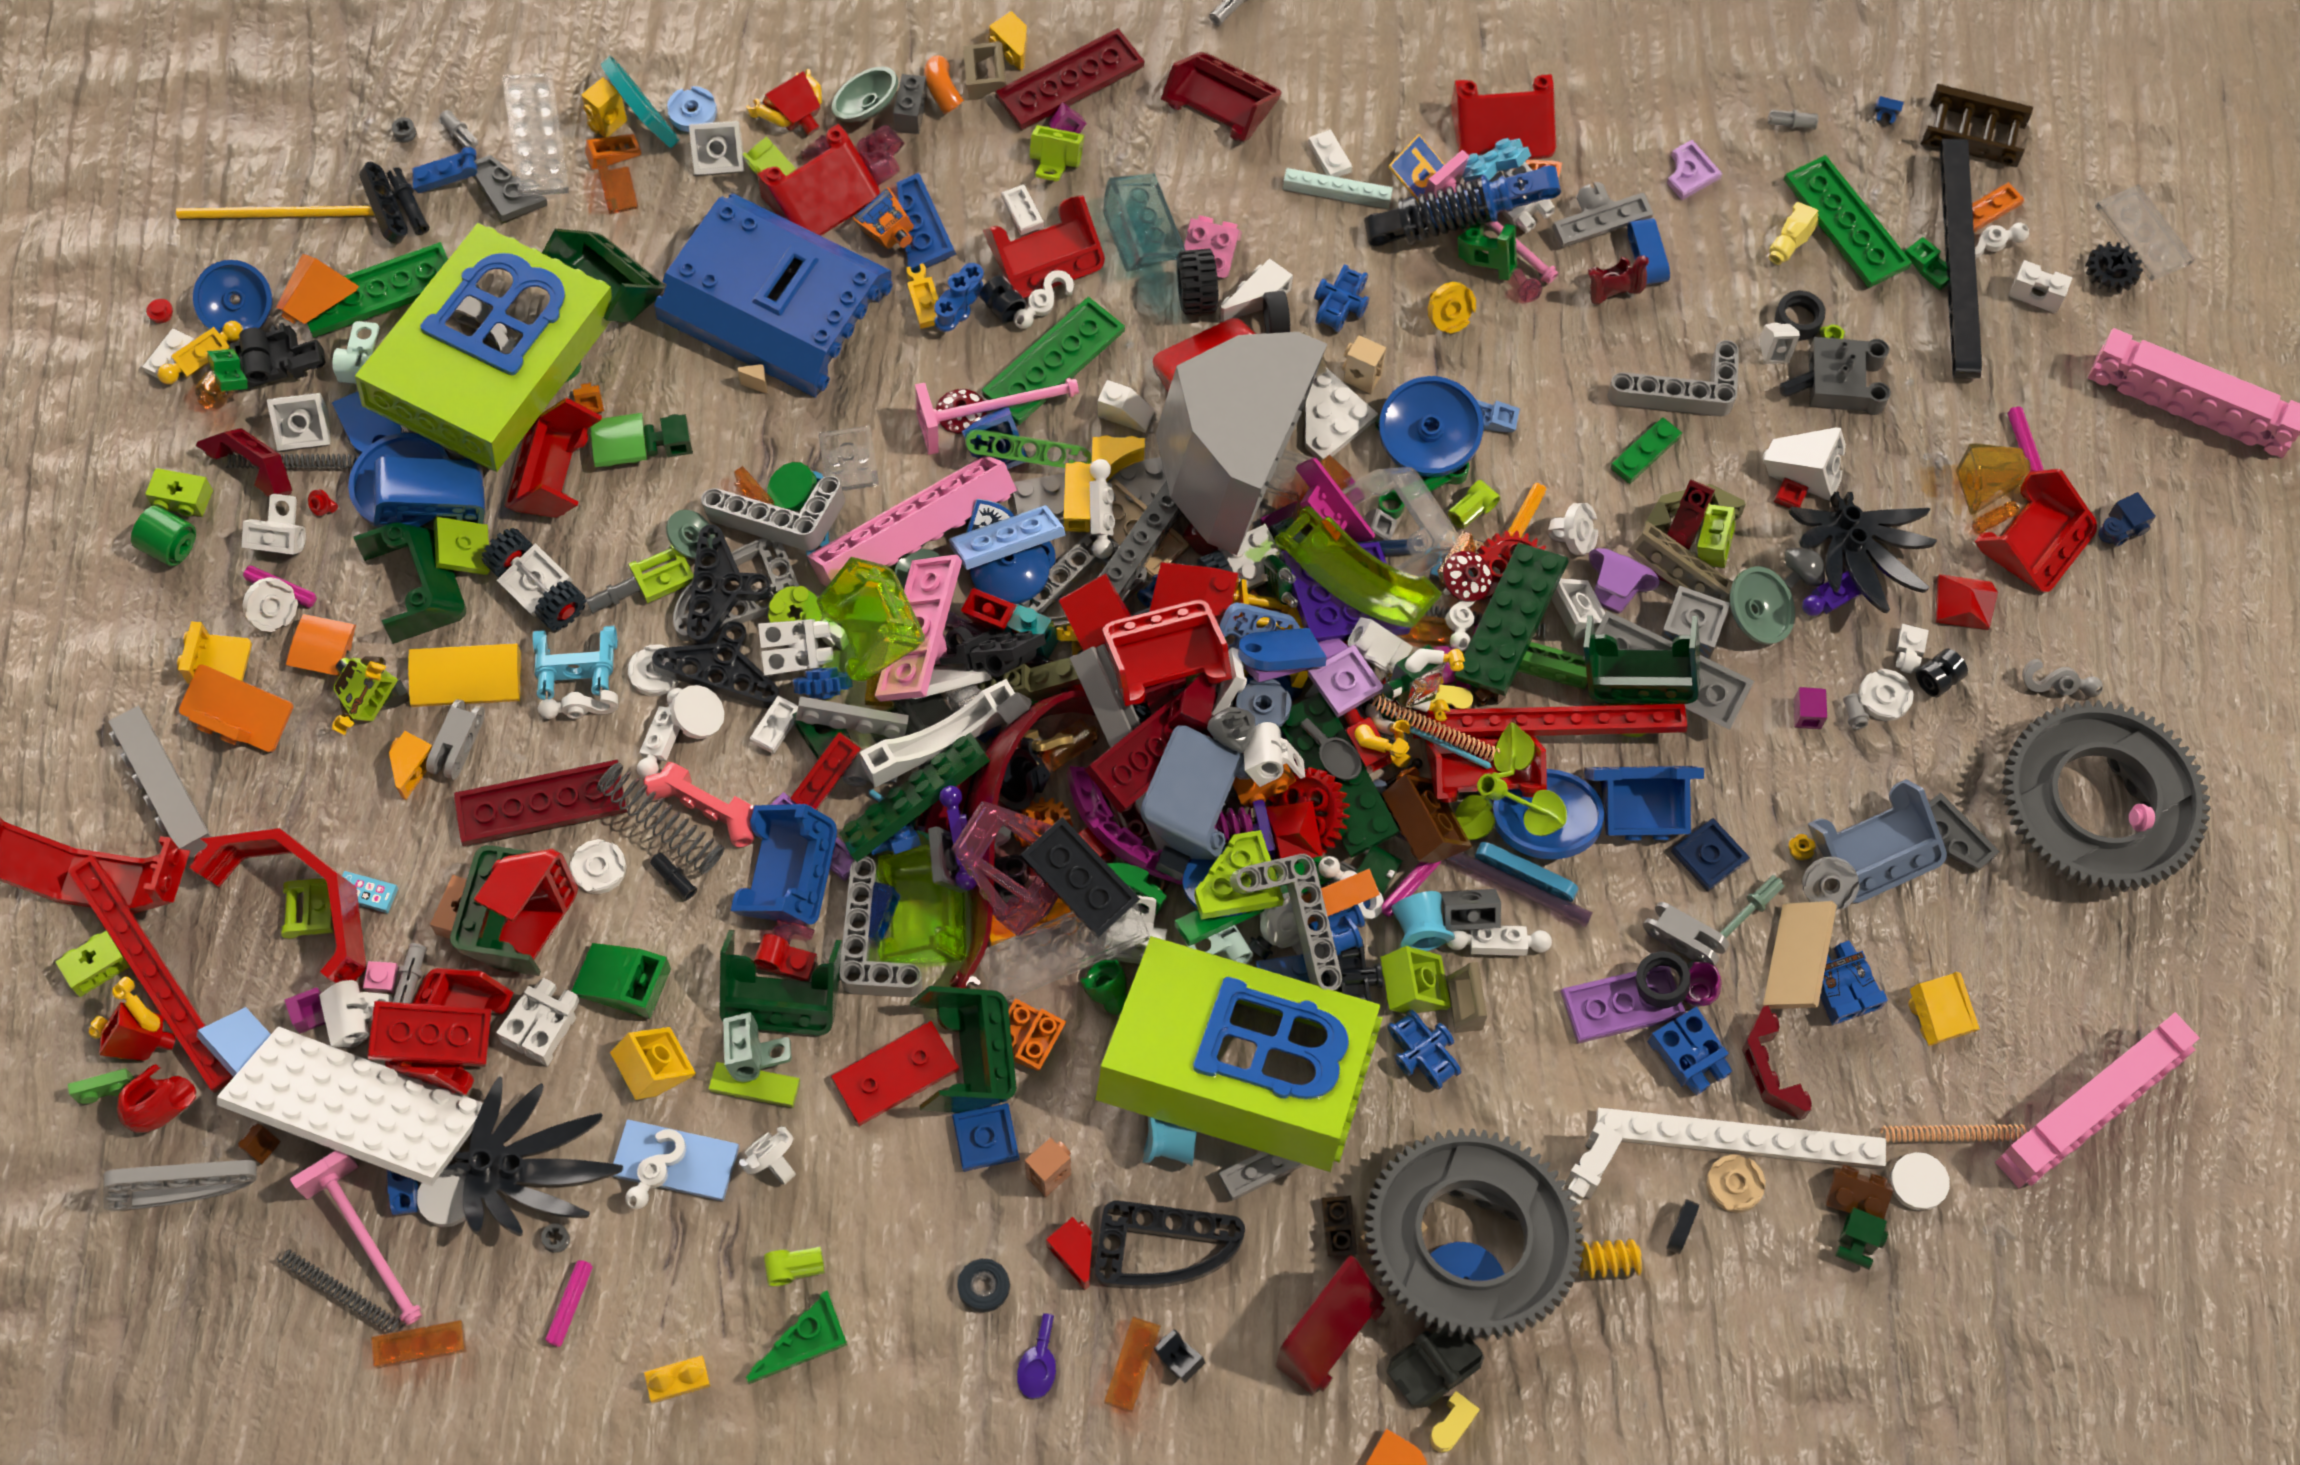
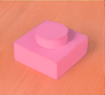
[363,961,399,993]

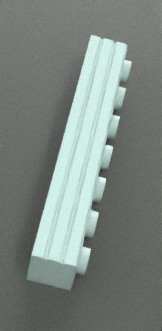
[1283,168,1393,209]

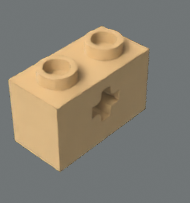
[1342,335,1386,394]

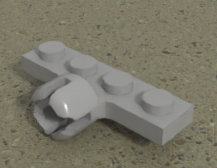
[1552,182,1653,248]

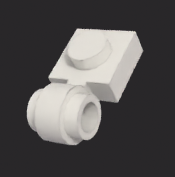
[1896,624,1929,674]

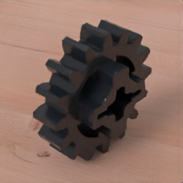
[2085,241,2143,293]

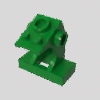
[1457,223,1517,281]

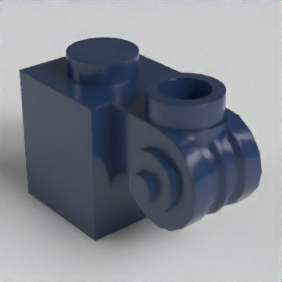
[2098,492,2156,547]

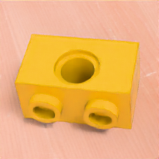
[581,77,627,137]

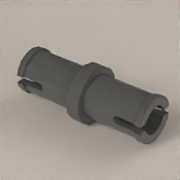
[585,576,641,614]

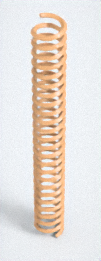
[1372,696,1500,762]
[1880,1124,2027,1143]

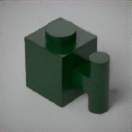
[644,414,693,458]
[1835,1208,1889,1270]

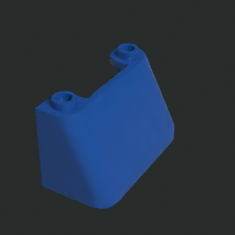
[374,455,485,526]
[730,804,837,925]

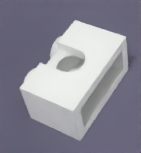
[2008,260,2072,314]

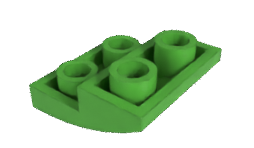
[591,413,647,467]

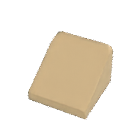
[738,364,768,393]

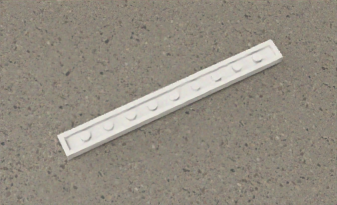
[1596,1108,1886,1169]

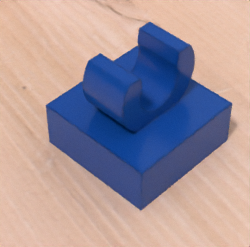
[1875,96,1904,124]

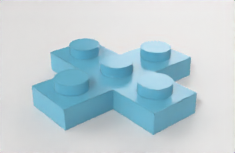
[1462,138,1531,183]

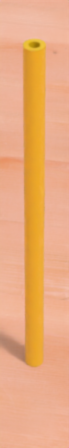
[176,206,375,219]

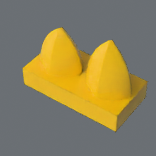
[644,1355,711,1404]

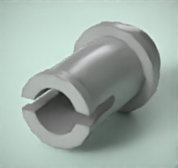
[1843,693,1870,730]

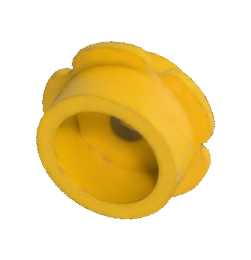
[1788,834,1816,860]

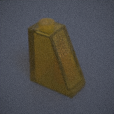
[1956,443,2030,515]

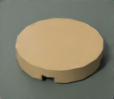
[1706,1154,1766,1213]

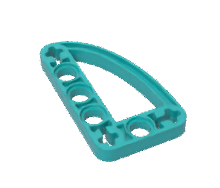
[600,55,680,148]

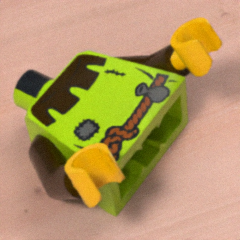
[332,656,398,736]

